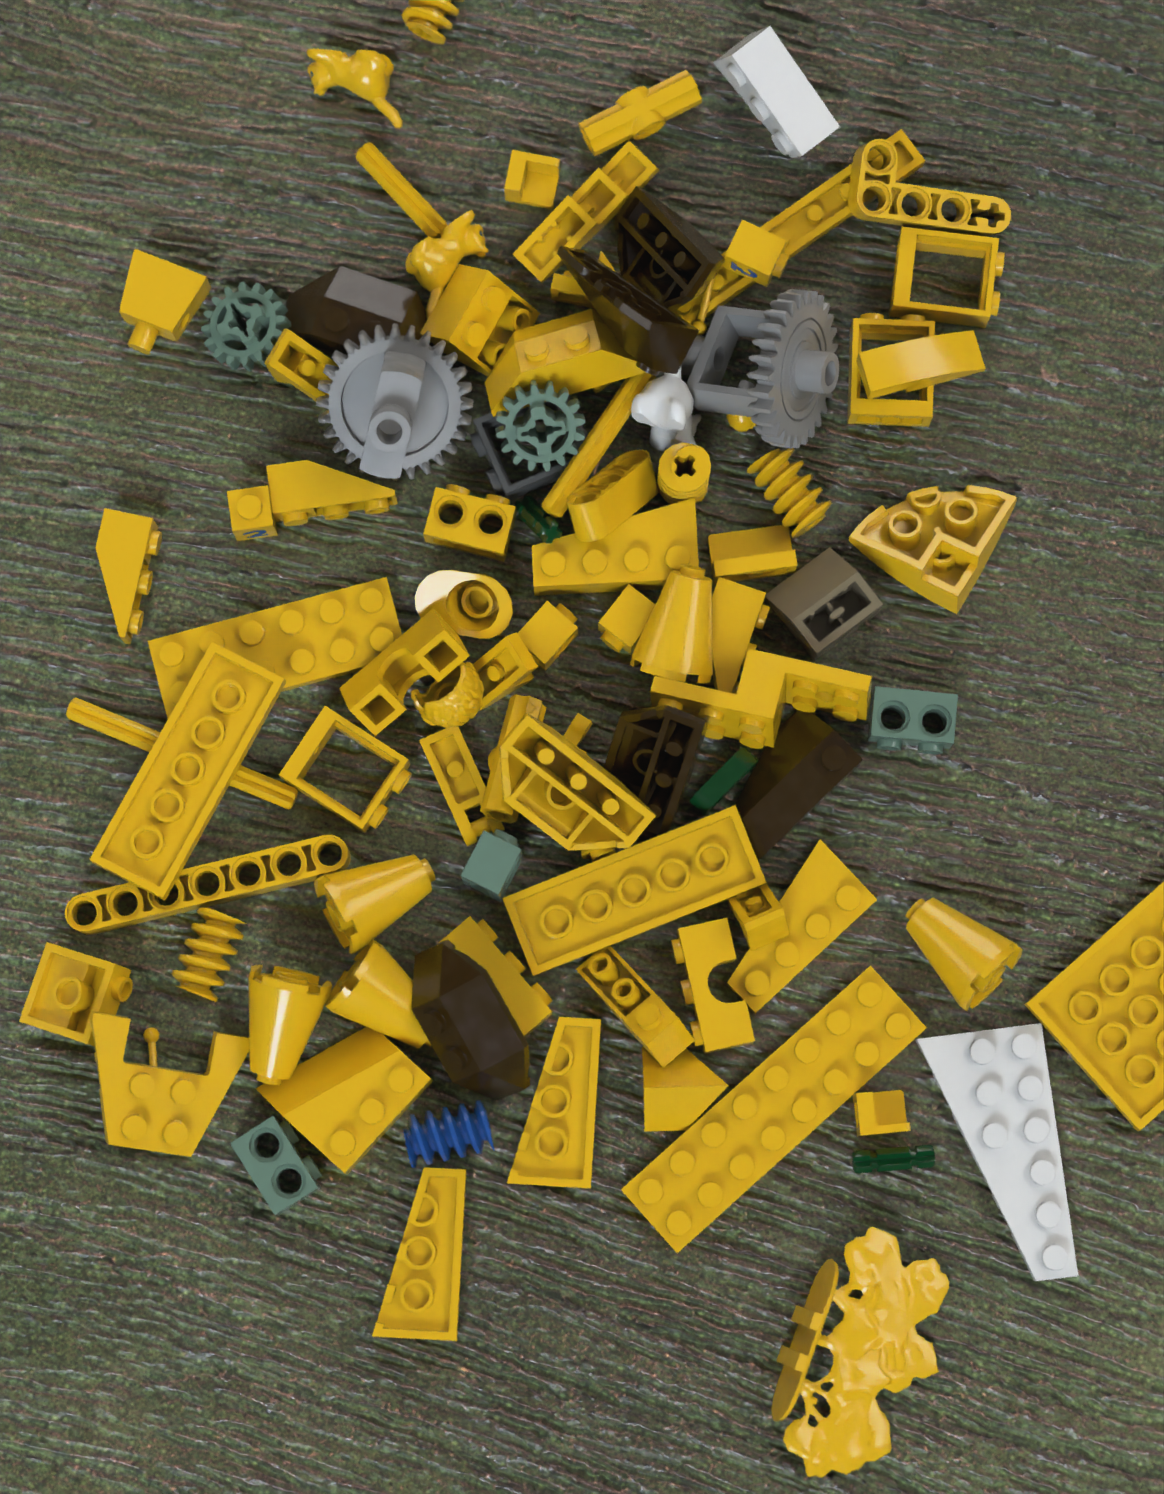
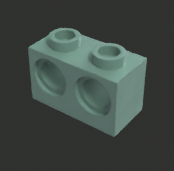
[867,686,958,755]
[461,829,523,902]
[230,1116,322,1215]

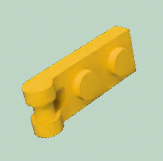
[419,727,505,847]

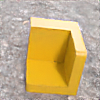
[504,150,560,209]
[853,1090,911,1137]

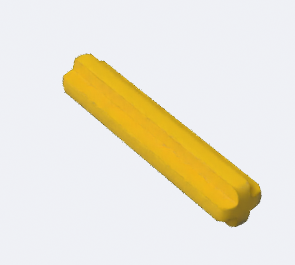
[355,142,447,239]

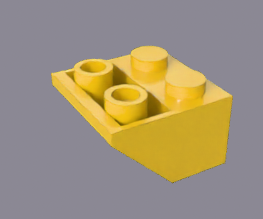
[421,264,540,376]

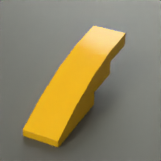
[512,141,660,283]

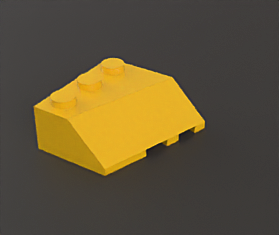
[255,1027,433,1174]

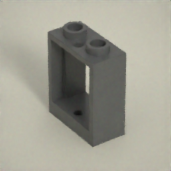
[470,395,587,501]

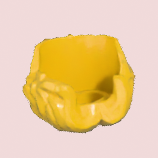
[411,662,484,728]

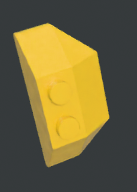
[485,309,646,417]
[499,713,656,851]

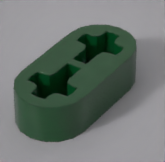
[689,746,759,816]

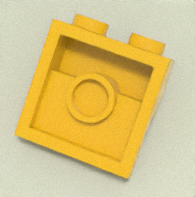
[19,942,133,1047]

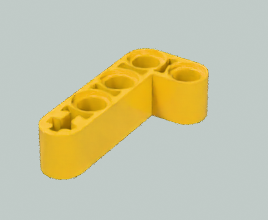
[848,139,1011,237]

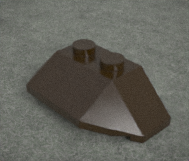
[614,186,726,312]
[282,266,434,355]
[604,705,707,842]
[411,939,530,1101]

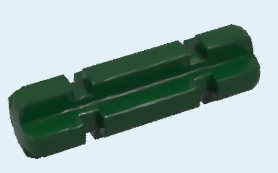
[515,496,562,544]
[852,1145,935,1174]

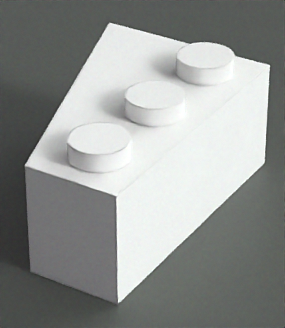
[713,26,840,158]

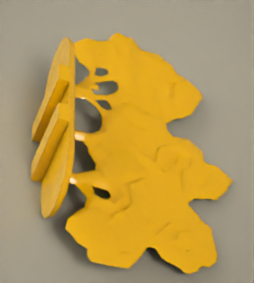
[771,1226,949,1478]

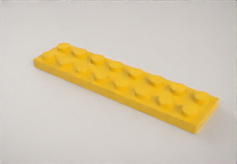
[621,965,927,1253]

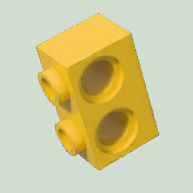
[423,484,516,561]

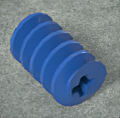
[403,1100,495,1168]

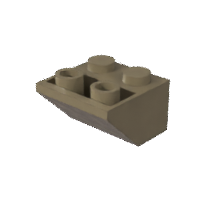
[765,547,883,662]

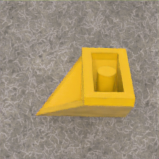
[642,1047,729,1132]

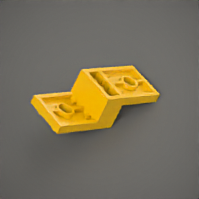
[650,648,872,749]

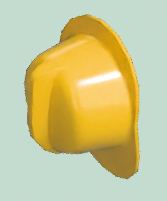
[415,570,513,639]

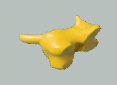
[307,49,403,129]
[405,210,489,320]

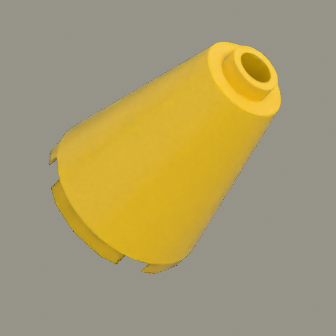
[630,564,713,684]
[314,854,436,954]
[905,897,1023,1011]
[325,939,431,1049]
[248,965,332,1085]

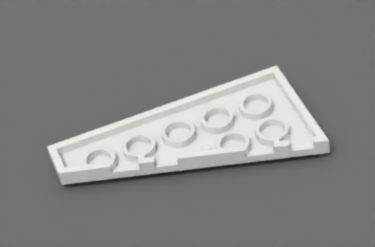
[915,1023,1078,1281]

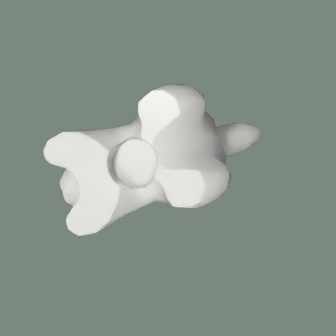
[631,367,702,451]

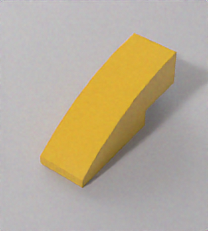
[856,330,986,400]

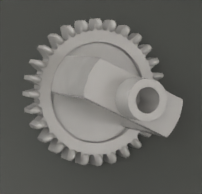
[681,289,839,449]
[316,323,474,481]

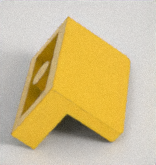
[708,525,798,584]

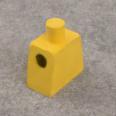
[120,249,211,354]

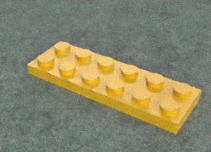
[147,577,402,719]
[89,642,286,900]
[502,805,767,976]

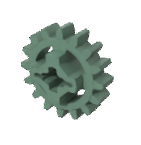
[201,282,291,372]
[495,380,585,472]

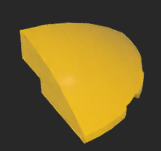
[849,485,1017,614]

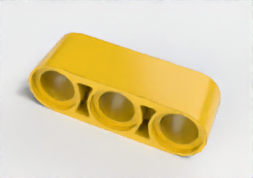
[566,450,659,542]

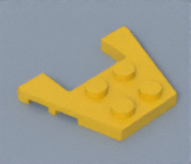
[89,1011,249,1157]

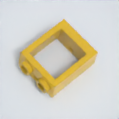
[889,227,1005,328]
[847,313,935,427]
[279,706,412,833]

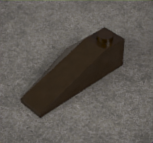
[557,246,699,376]
[735,710,863,861]

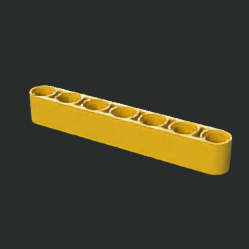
[65,835,351,935]

